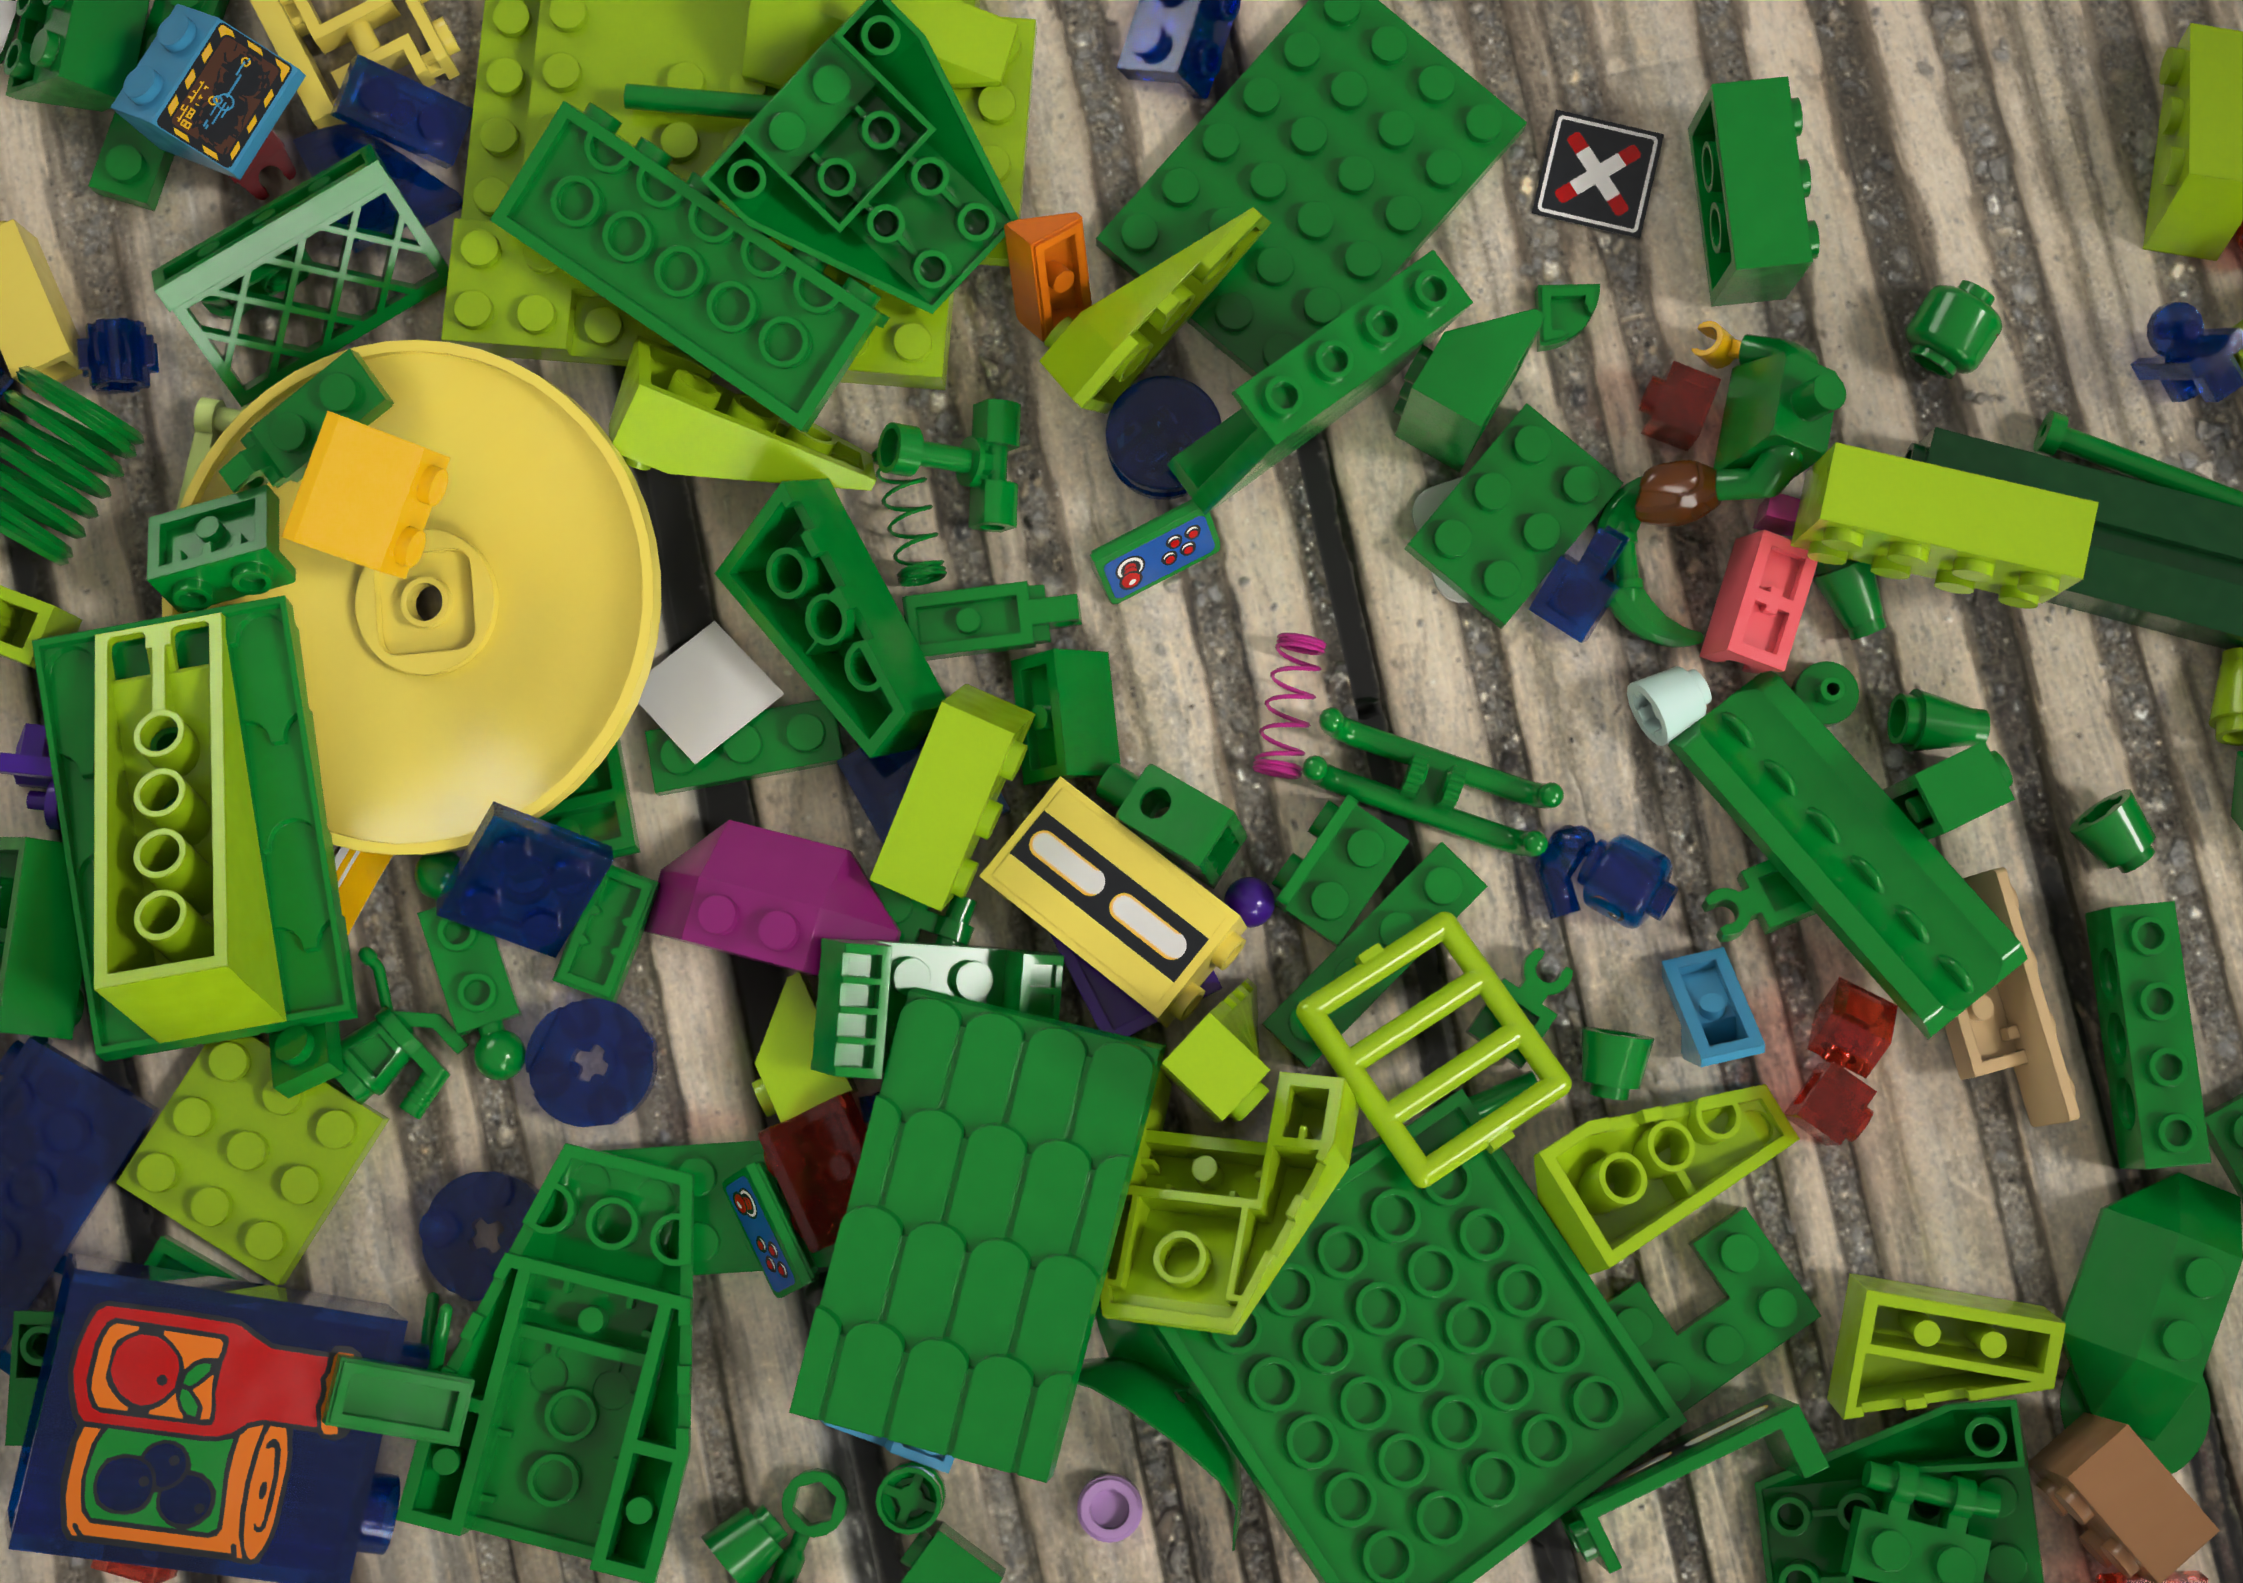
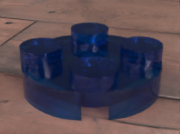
[525,998,658,1128]
[419,1171,539,1301]

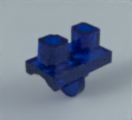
[2130,302,2243,402]

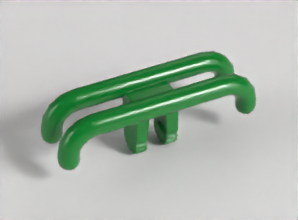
[1302,707,1564,857]

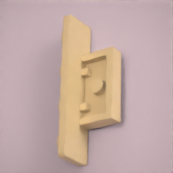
[1945,867,2080,1127]

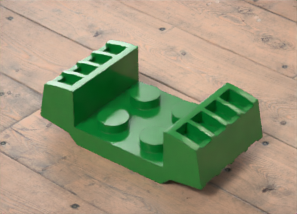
[811,938,1064,1079]

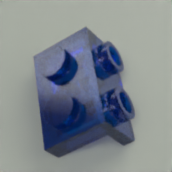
[1116,0,1241,99]

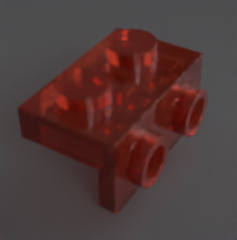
[758,1091,867,1253]

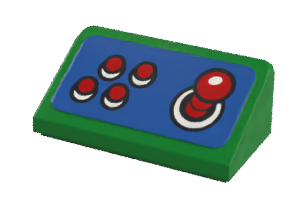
[1090,499,1220,605]
[722,1161,821,1298]

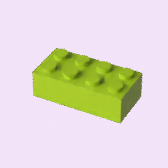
[1791,442,2099,609]

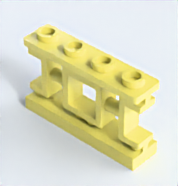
[250,0,461,143]

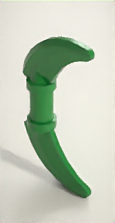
[1596,476,1704,648]

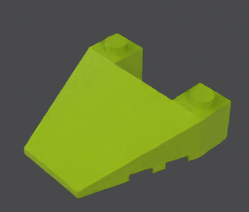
[1100,1069,1359,1335]

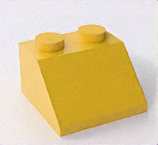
[281,411,450,579]

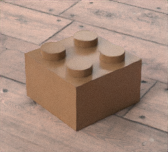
[2029,1412,2220,1583]

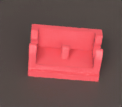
[1699,530,1818,674]

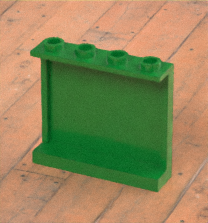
[1167,250,1473,515]

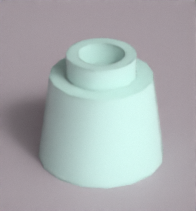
[1627,666,1712,746]

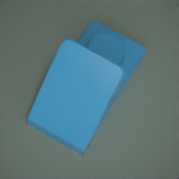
[1661,947,1766,1067]

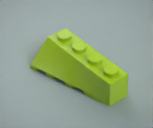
[1161,978,1270,1123]

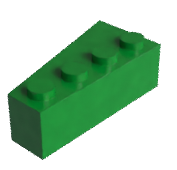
[714,478,946,758]

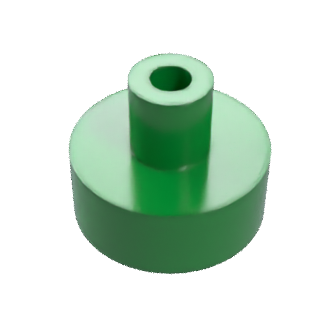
[1791,661,1859,727]

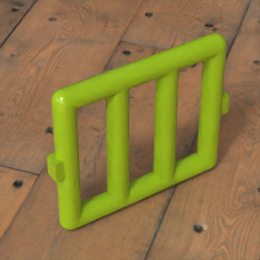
[1296,911,1572,1188]

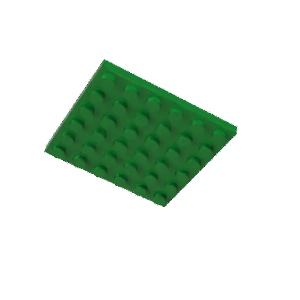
[1149,1089,1687,1583]

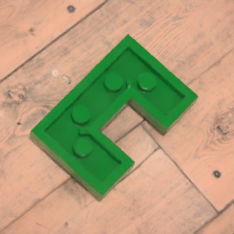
[1606,1207,1821,1413]

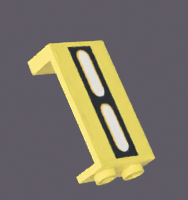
[979,776,1247,1028]

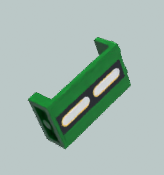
[1559,1393,1829,1574]

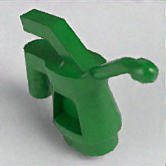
[335,946,469,1120]

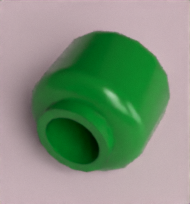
[1905,280,2002,379]

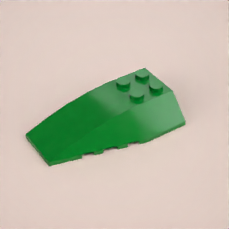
[396,1143,695,1583]

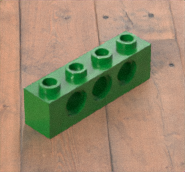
[2085,901,2211,1169]

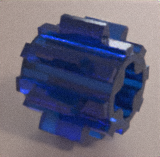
[76,318,159,394]

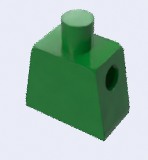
[1096,763,1248,889]

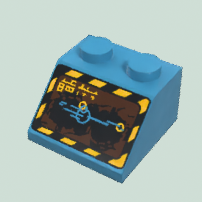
[110,4,306,180]

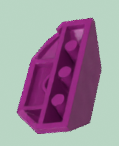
[644,820,901,977]

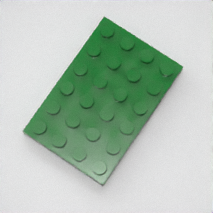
[1096,0,1527,377]

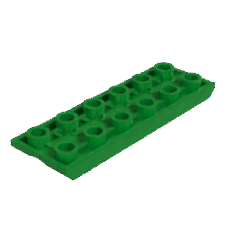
[1668,671,2028,1039]

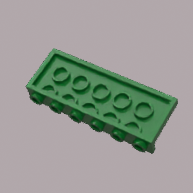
[490,101,890,433]

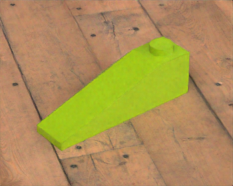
[742,0,1018,89]
[1039,207,1271,414]
[609,335,877,491]
[1533,1084,1800,1275]

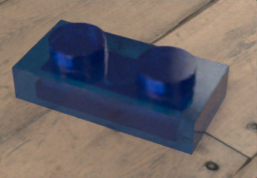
[330,54,473,169]

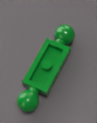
[414,852,526,1081]

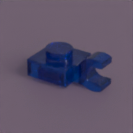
[1529,525,1630,643]

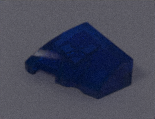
[293,123,463,254]

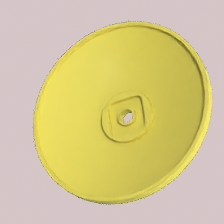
[162,340,661,855]

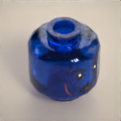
[1577,834,1678,929]

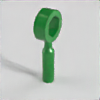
[768,1468,849,1583]

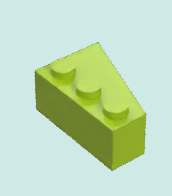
[2143,23,2243,261]
[869,684,1036,911]
[1827,1273,2066,1420]

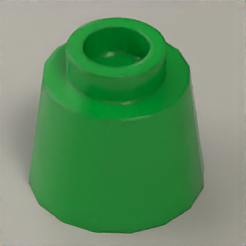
[2069,789,2156,873]
[1582,1027,1654,1101]
[701,1504,788,1583]

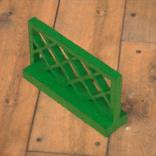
[151,143,449,407]

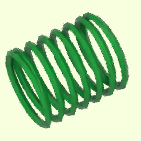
[0,366,145,566]

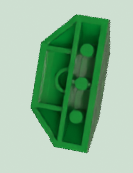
[2061,1172,2243,1442]

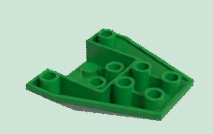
[700,0,1018,314]
[1754,1398,2045,1583]

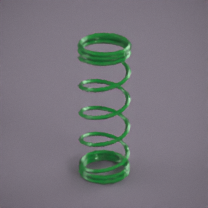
[872,448,947,587]

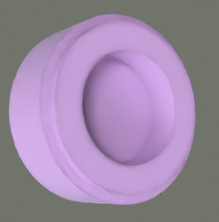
[1077,1473,1143,1543]

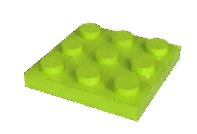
[116,1035,390,1286]

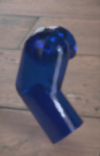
[1535,825,1596,919]

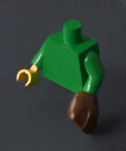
[1634,321,1846,527]

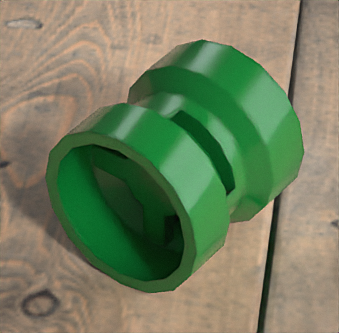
[876,1461,946,1535]

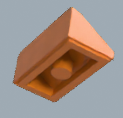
[1004,212,1092,342]

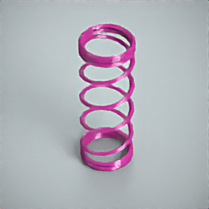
[1252,633,1327,779]

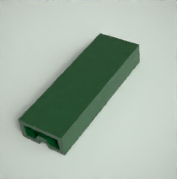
[1905,427,2243,650]

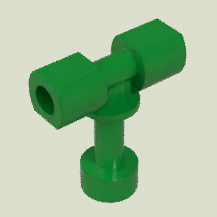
[877,398,1021,533]

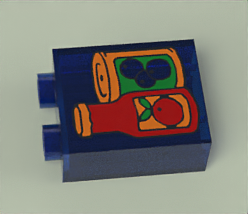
[4,1253,430,1583]

